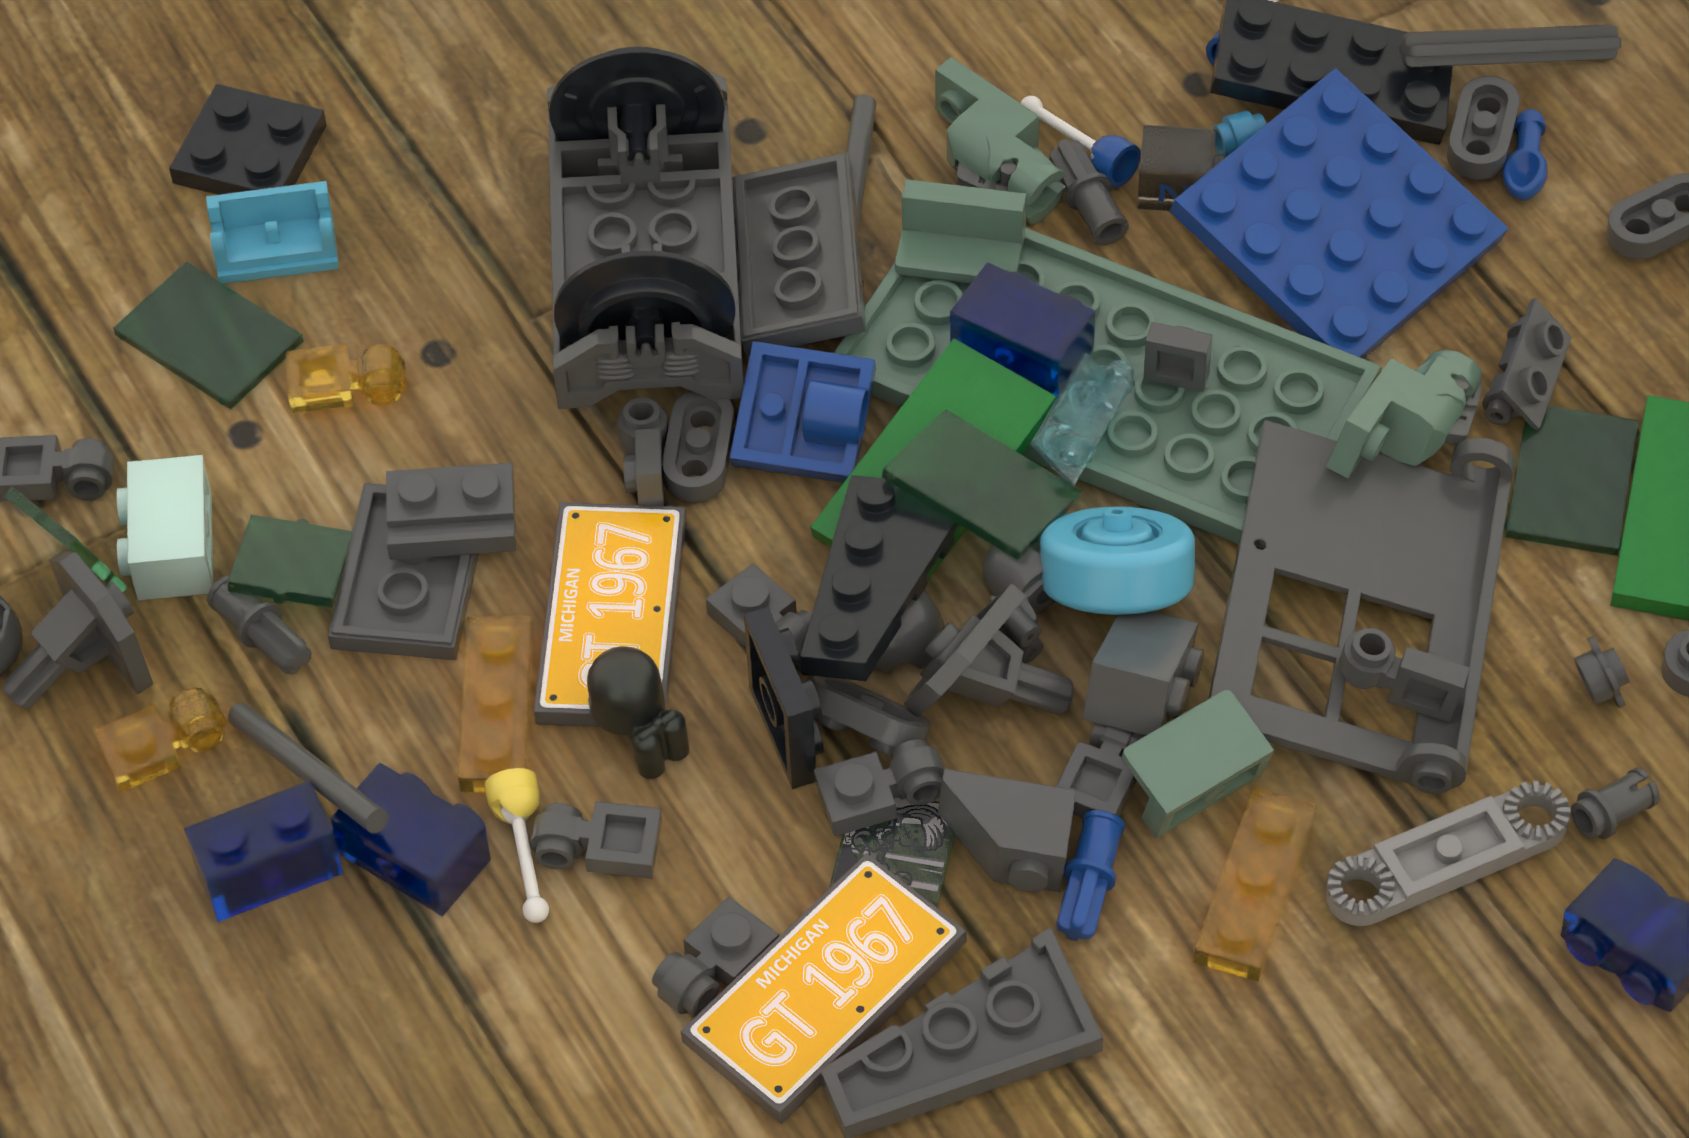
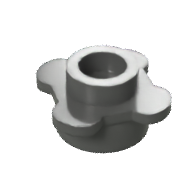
[1574,636,1630,708]

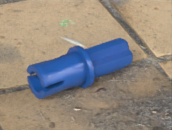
[1056,810,1125,941]

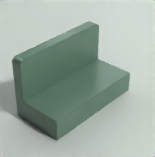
[895,179,1026,288]
[1122,690,1274,839]

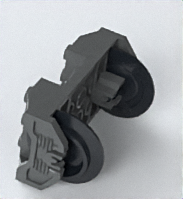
[547,47,744,409]

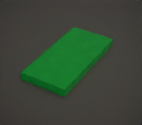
[810,338,1058,582]
[1610,395,1689,620]

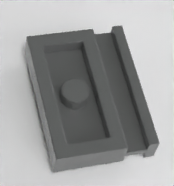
[386,463,516,560]

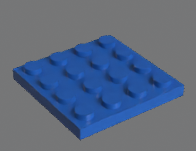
[1169,68,1509,359]

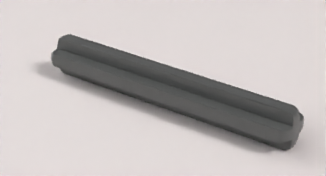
[1399,24,1621,68]

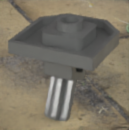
[3,549,154,709]
[904,583,1075,717]

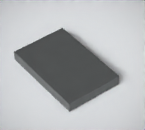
[328,483,479,660]

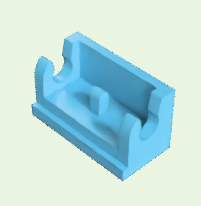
[206,181,339,285]

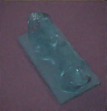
[1030,353,1135,486]

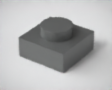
[1143,322,1213,392]

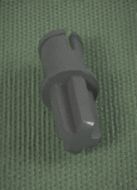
[1050,139,1129,245]
[207,574,312,674]

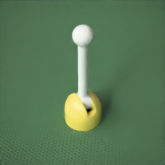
[484,768,549,923]

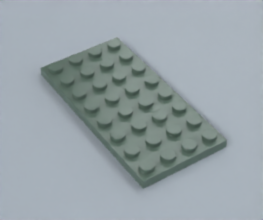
[834,228,1382,548]

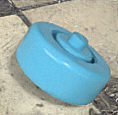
[1040,507,1195,615]

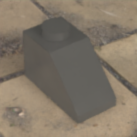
[938,768,1076,892]

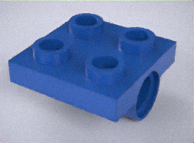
[730,341,876,483]

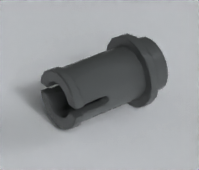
[1571,767,1660,839]

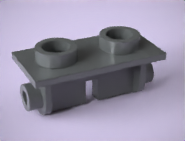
[1482,298,1572,430]

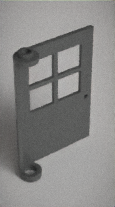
[1208,420,1515,794]

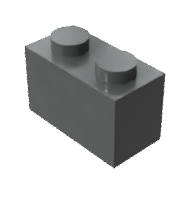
[1083,611,1204,736]

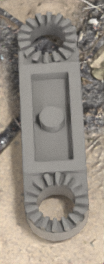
[1325,781,1571,926]

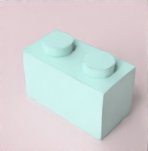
[117,455,214,600]

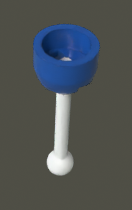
[1020,96,1141,188]

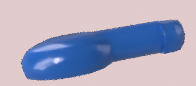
[1502,109,1548,201]

